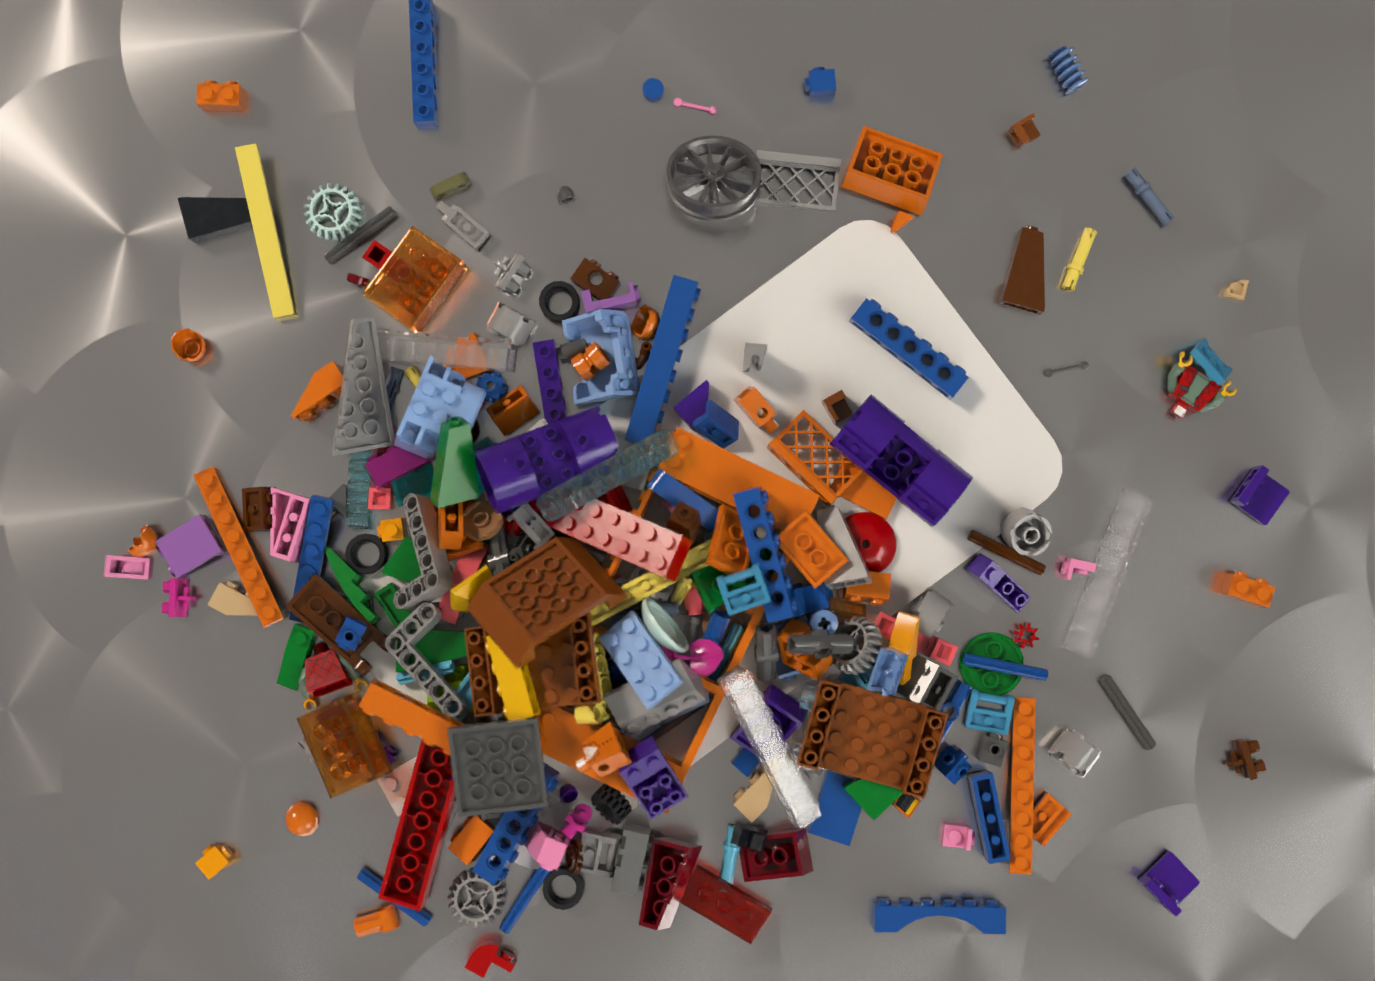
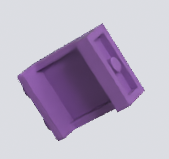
[581,280,641,313]
[155,514,227,578]

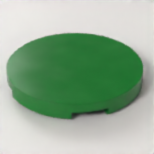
[959,632,1024,696]

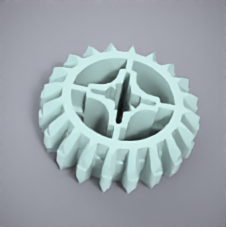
[304,183,362,241]

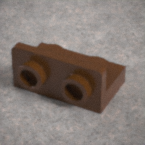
[242,487,276,531]

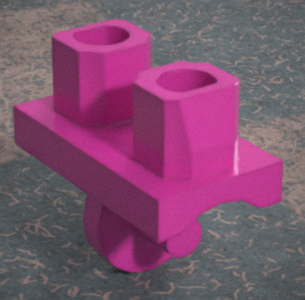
[161,578,197,617]
[561,803,592,839]

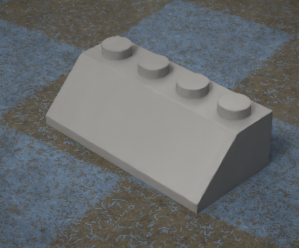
[604,658,706,735]

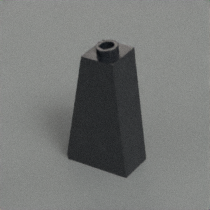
[178,197,253,243]

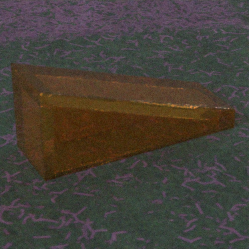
[830,597,866,619]

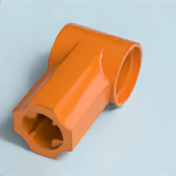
[353,905,400,937]

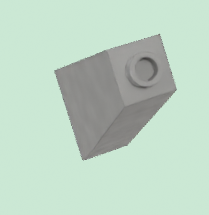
[816,505,872,590]

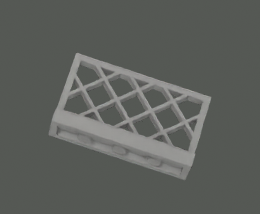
[753,150,842,211]

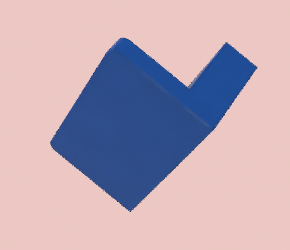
[693,399,739,449]

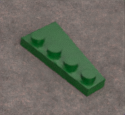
[690,548,772,614]

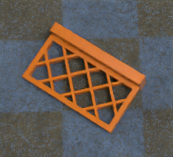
[767,410,863,505]

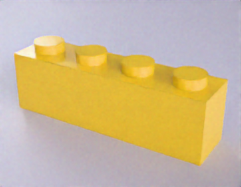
[486,636,541,720]

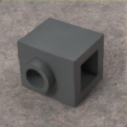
[976,732,1008,767]

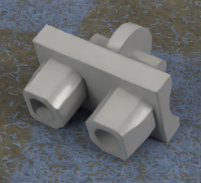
[493,254,531,293]

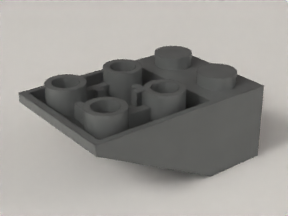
[896,653,958,710]

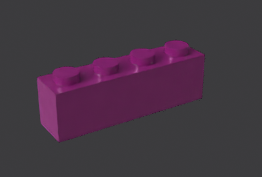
[365,445,436,490]

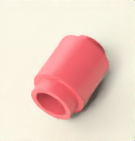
[684,587,706,616]

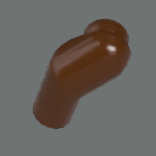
[635,342,652,370]

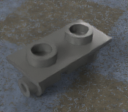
[509,534,536,561]

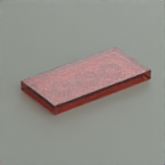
[680,864,773,944]

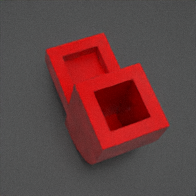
[362,240,409,283]
[464,940,517,978]

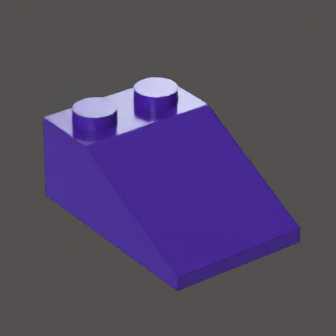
[730,684,806,761]

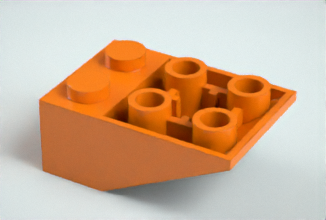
[291,361,344,423]

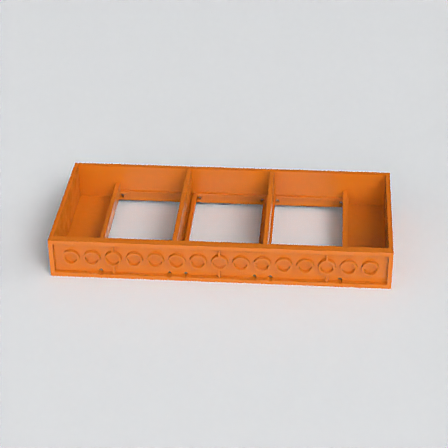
[534,427,820,814]

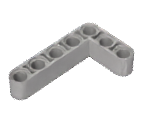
[393,493,453,611]
[385,602,468,718]

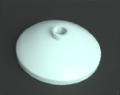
[642,597,689,653]

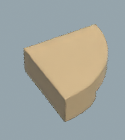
[1222,280,1249,302]

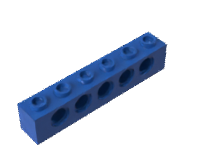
[409,0,439,129]
[849,298,969,400]
[733,487,798,623]
[472,763,560,886]

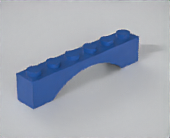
[873,898,1006,934]

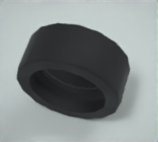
[539,281,580,323]
[345,534,389,574]
[542,866,585,910]

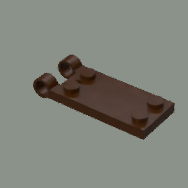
[285,573,395,676]

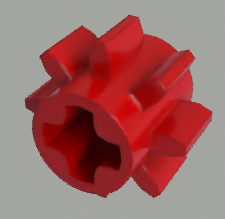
[502,512,524,537]
[1011,622,1039,648]

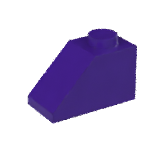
[674,380,709,429]

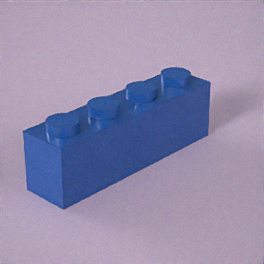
[968,770,1011,864]

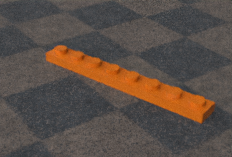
[193,466,284,628]
[1009,697,1036,875]

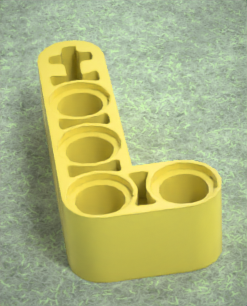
[574,633,613,724]

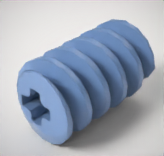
[1047,46,1089,95]
[808,609,838,634]

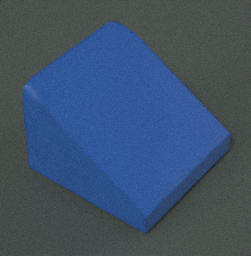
[731,748,761,777]

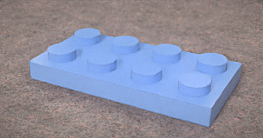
[599,611,684,709]

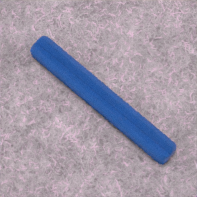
[963,653,1048,681]
[499,866,550,934]
[357,868,432,927]

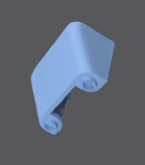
[562,309,639,405]

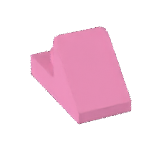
[104,555,150,580]

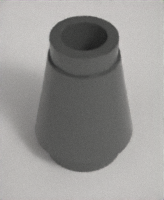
[556,338,588,364]

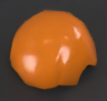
[631,305,660,339]
[170,328,206,362]
[127,524,158,557]
[285,802,319,837]

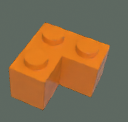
[777,618,833,681]

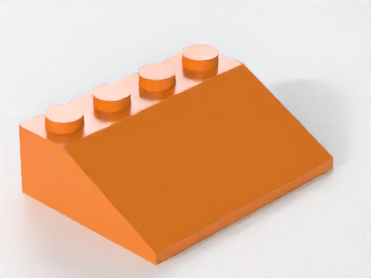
[842,126,943,216]

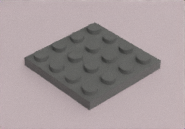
[447,717,549,817]

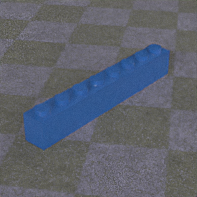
[625,275,701,448]

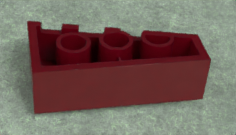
[639,837,702,930]

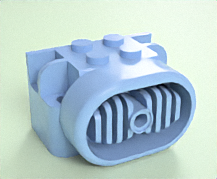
[394,355,486,459]

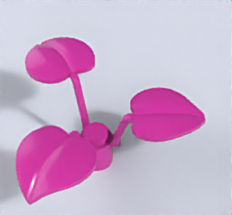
[645,625,724,676]

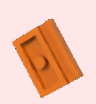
[1033,792,1072,847]

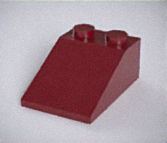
[739,828,813,882]

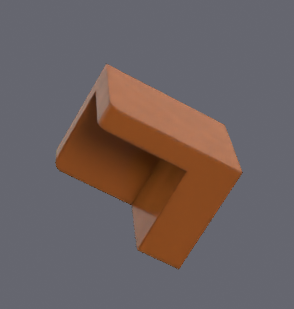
[1008,113,1040,149]
[822,390,852,424]

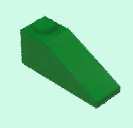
[276,623,318,691]

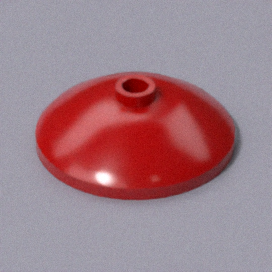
[845,512,896,573]

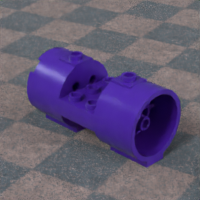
[830,394,973,527]
[474,406,622,514]

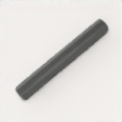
[324,206,397,264]
[1099,675,1156,750]

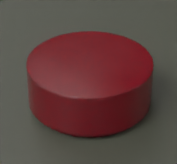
[346,272,369,286]

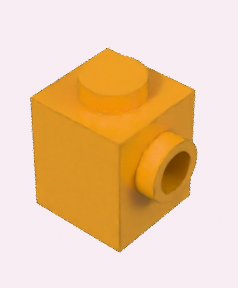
[377,518,408,542]
[195,843,234,880]

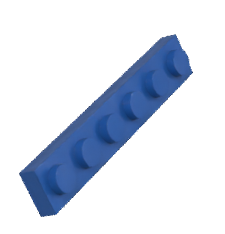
[289,494,335,623]

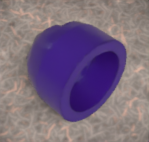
[559,783,578,803]

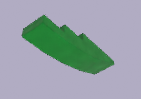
[324,546,382,625]

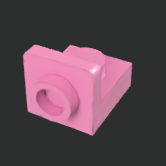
[1061,558,1097,580]
[941,823,975,851]

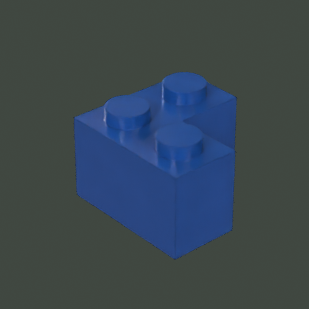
[774,582,836,620]

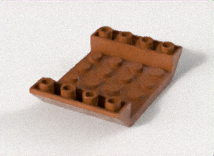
[467,537,627,669]
[464,612,601,717]
[797,679,948,799]

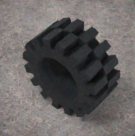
[591,783,632,825]

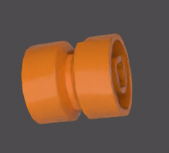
[571,341,611,382]

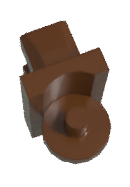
[1226,738,1266,780]

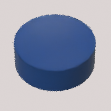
[643,78,664,101]

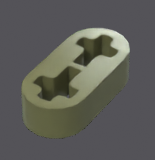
[430,172,471,200]

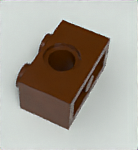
[570,258,621,301]

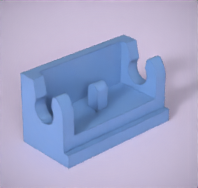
[867,647,909,696]

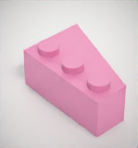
[270,487,311,563]
[524,821,570,871]

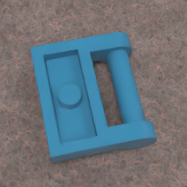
[1190,337,1233,385]
[716,563,772,616]
[964,689,1015,735]

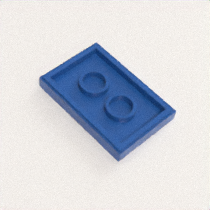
[808,770,862,846]

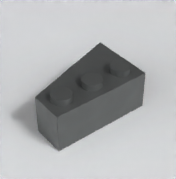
[611,823,654,896]

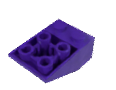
[618,736,689,819]

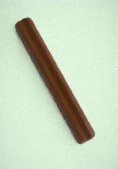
[967,530,1046,575]

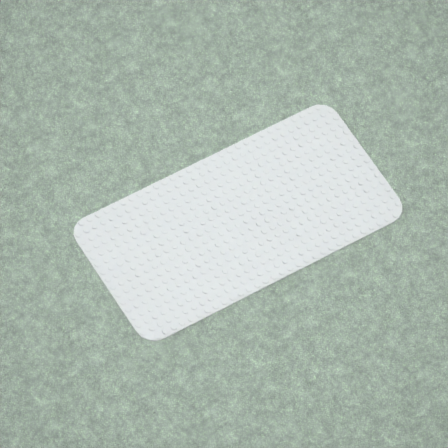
[348,220,1062,869]

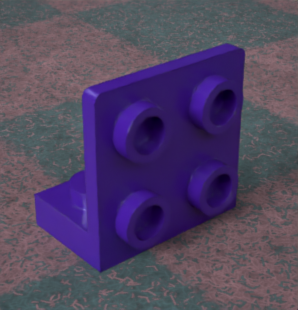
[1230,465,1290,525]
[1139,851,1200,917]

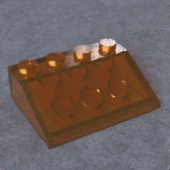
[362,226,469,336]
[297,691,393,799]

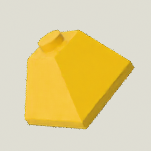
[451,565,493,612]

